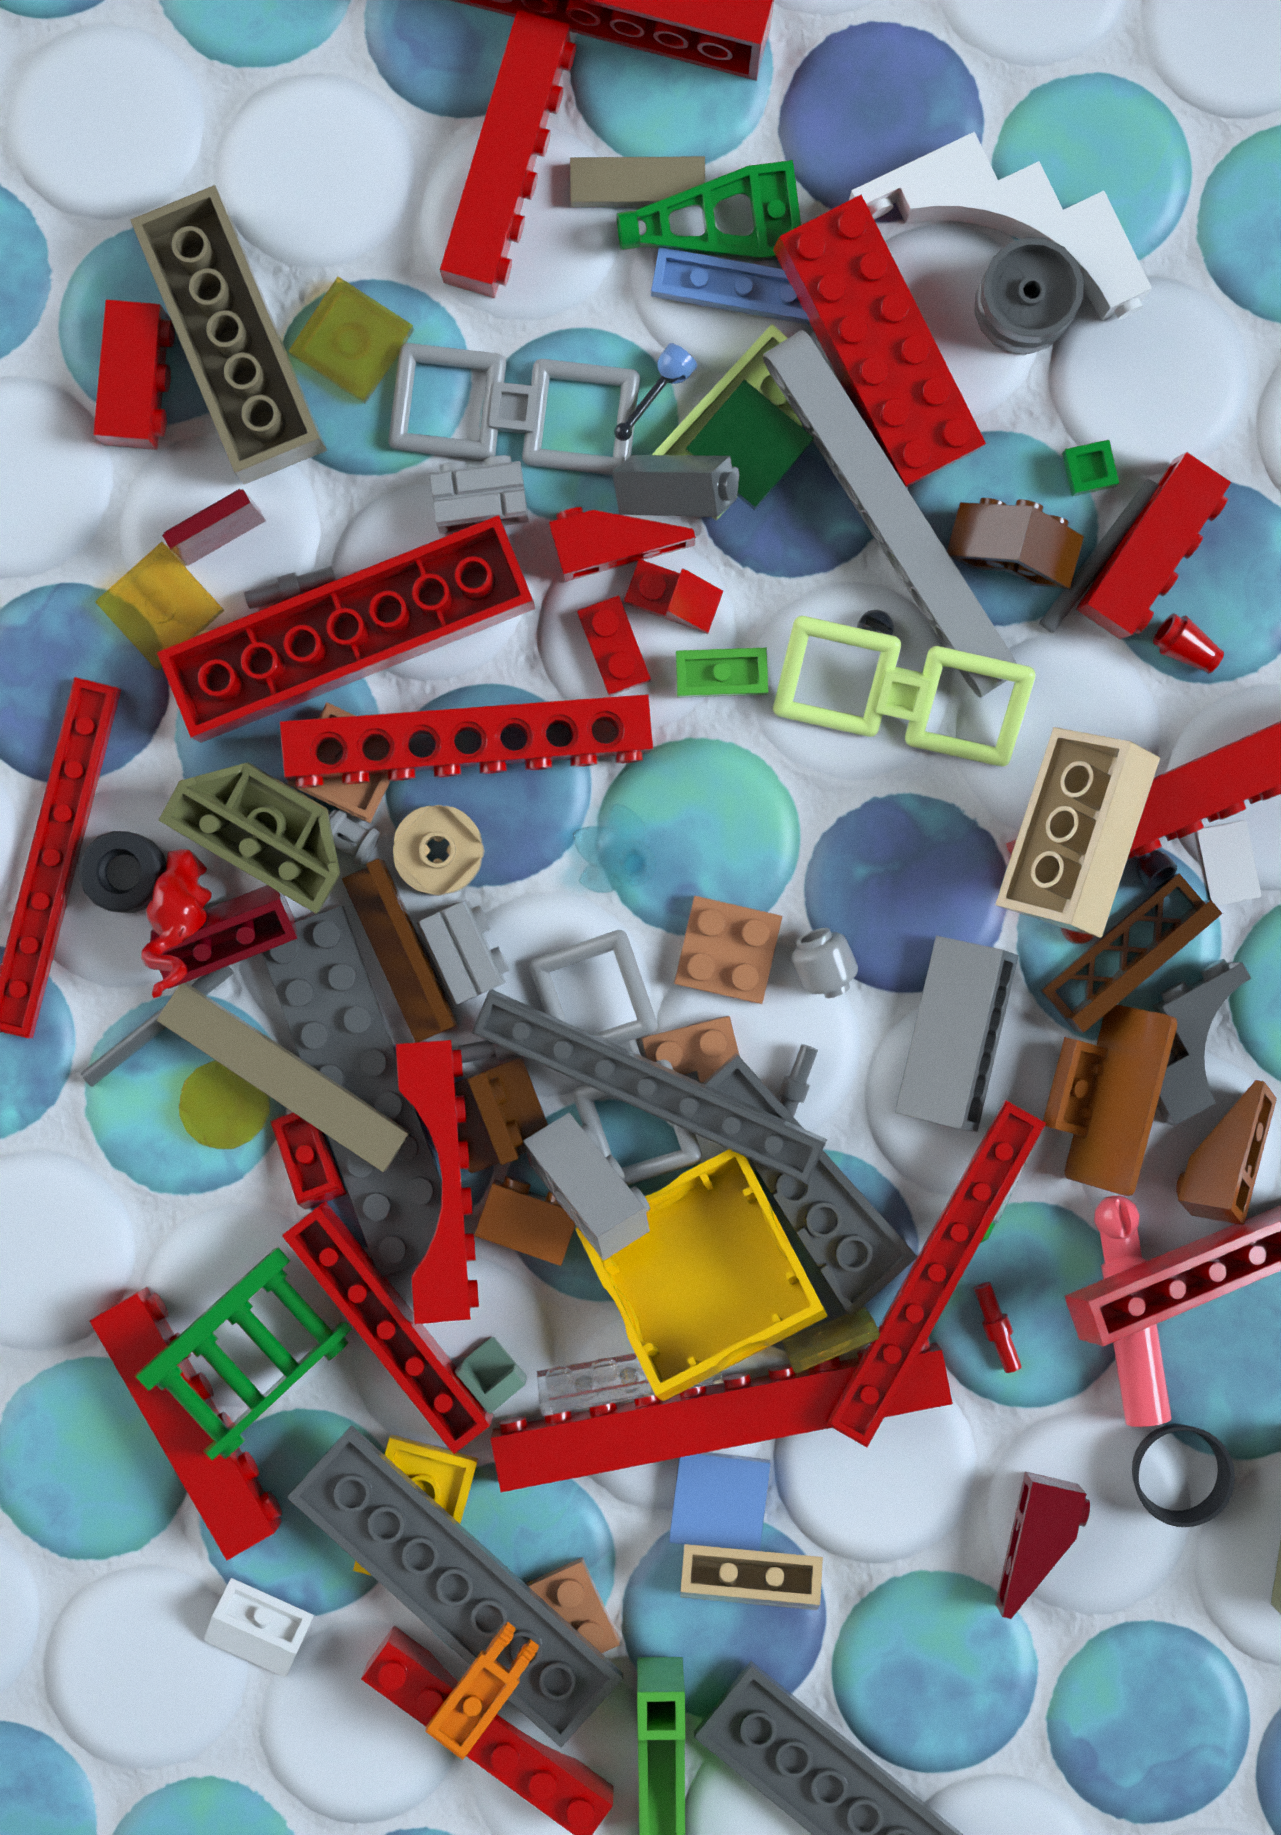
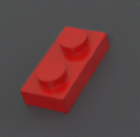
[577,595,651,697]

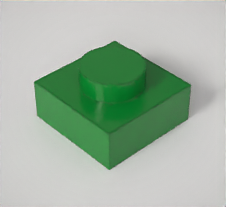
[1062,439,1119,497]

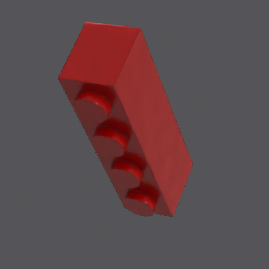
[1076,452,1232,639]

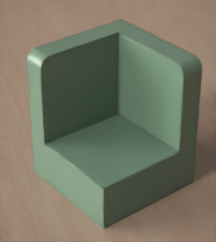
[455,1337,527,1414]

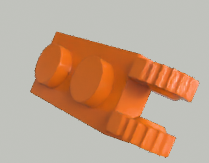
[425,1622,539,1760]

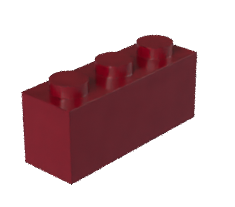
[150,885,298,989]

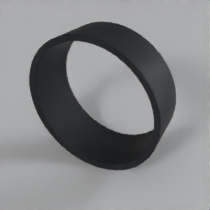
[1132,1424,1235,1527]

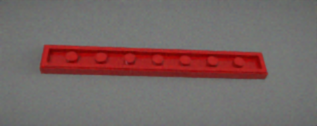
[0,677,121,1039]
[826,1100,1046,1448]

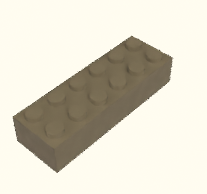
[130,185,327,485]

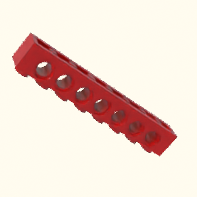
[280,694,653,788]

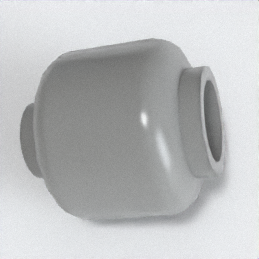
[792,928,858,999]

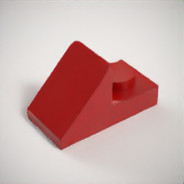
[624,559,723,634]

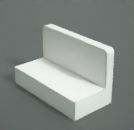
[204,1578,314,1677]

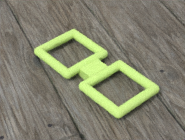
[773,616,1036,767]

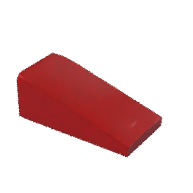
[270,1112,347,1210]

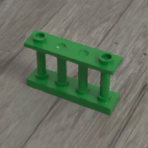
[135,1247,352,1460]

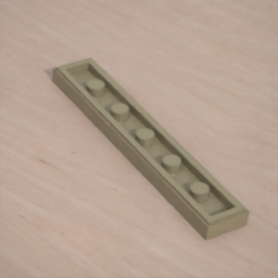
[157,982,411,1172]

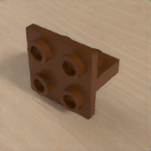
[454,1058,548,1173]

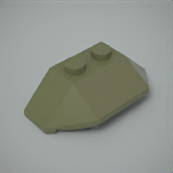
[158,762,340,914]

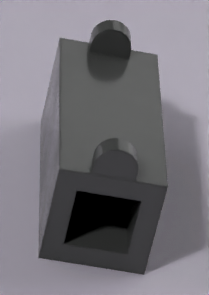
[612,455,739,517]

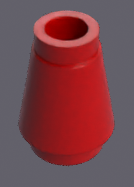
[1153,613,1224,674]

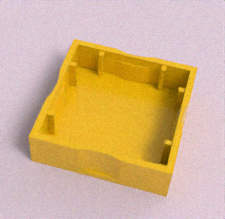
[575,1149,828,1401]

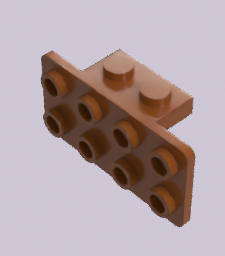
[1043,1005,1177,1196]

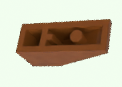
[1176,1080,1277,1225]

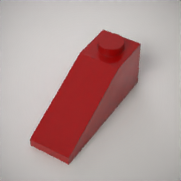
[549,507,696,582]

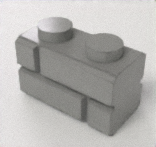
[430,455,529,533]
[416,900,510,1006]

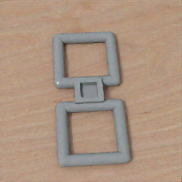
[388,343,640,475]
[529,930,702,1185]

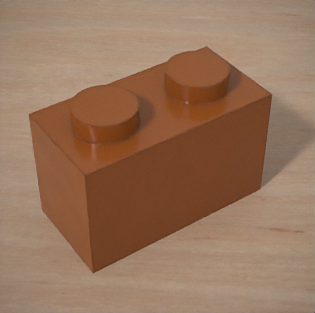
[474,1176,575,1266]

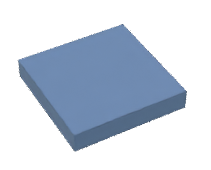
[669,1452,771,1551]

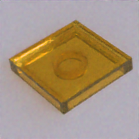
[288,276,415,404]
[95,542,225,670]
[782,1307,881,1373]

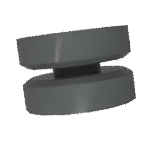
[974,237,1084,354]

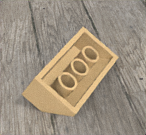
[995,727,1160,938]

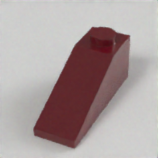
[995,1471,1090,1619]

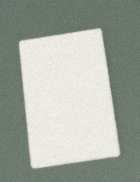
[1197,820,1262,906]

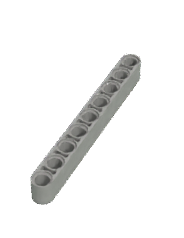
[763,329,1017,698]

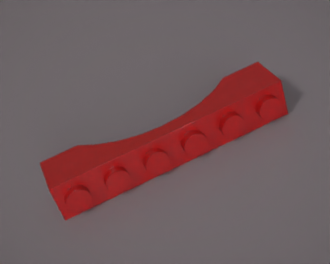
[396,1040,479,1324]
[361,1626,614,1835]

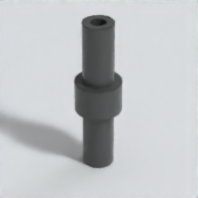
[779,1044,818,1117]

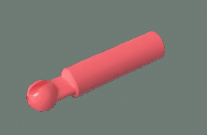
[1094,1195,1172,1427]

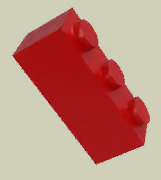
[93,299,175,450]

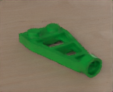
[616,160,801,261]

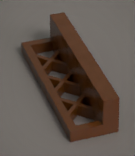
[342,858,459,1043]
[1040,873,1223,1033]

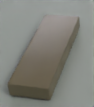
[570,156,705,207]

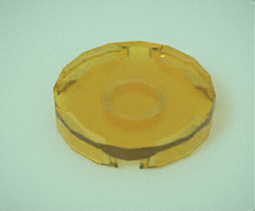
[179,1060,270,1149]

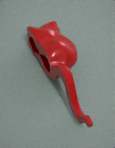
[141,849,212,998]

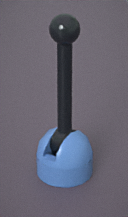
[614,343,697,441]

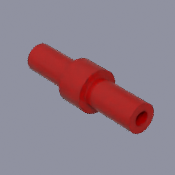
[973,1282,1022,1373]

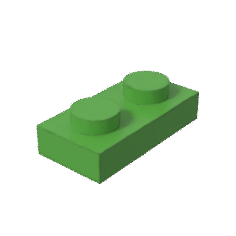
[676,647,768,698]

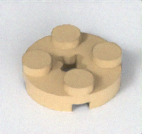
[393,805,484,896]

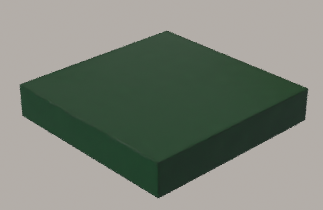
[685,379,814,510]

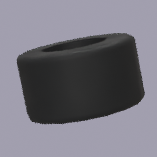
[79,831,167,913]

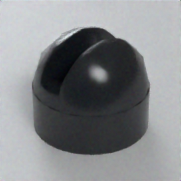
[857,610,894,635]
[1136,850,1177,889]

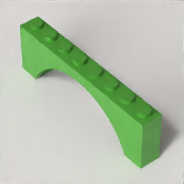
[637,1657,685,1835]

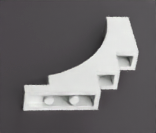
[849,132,1152,321]

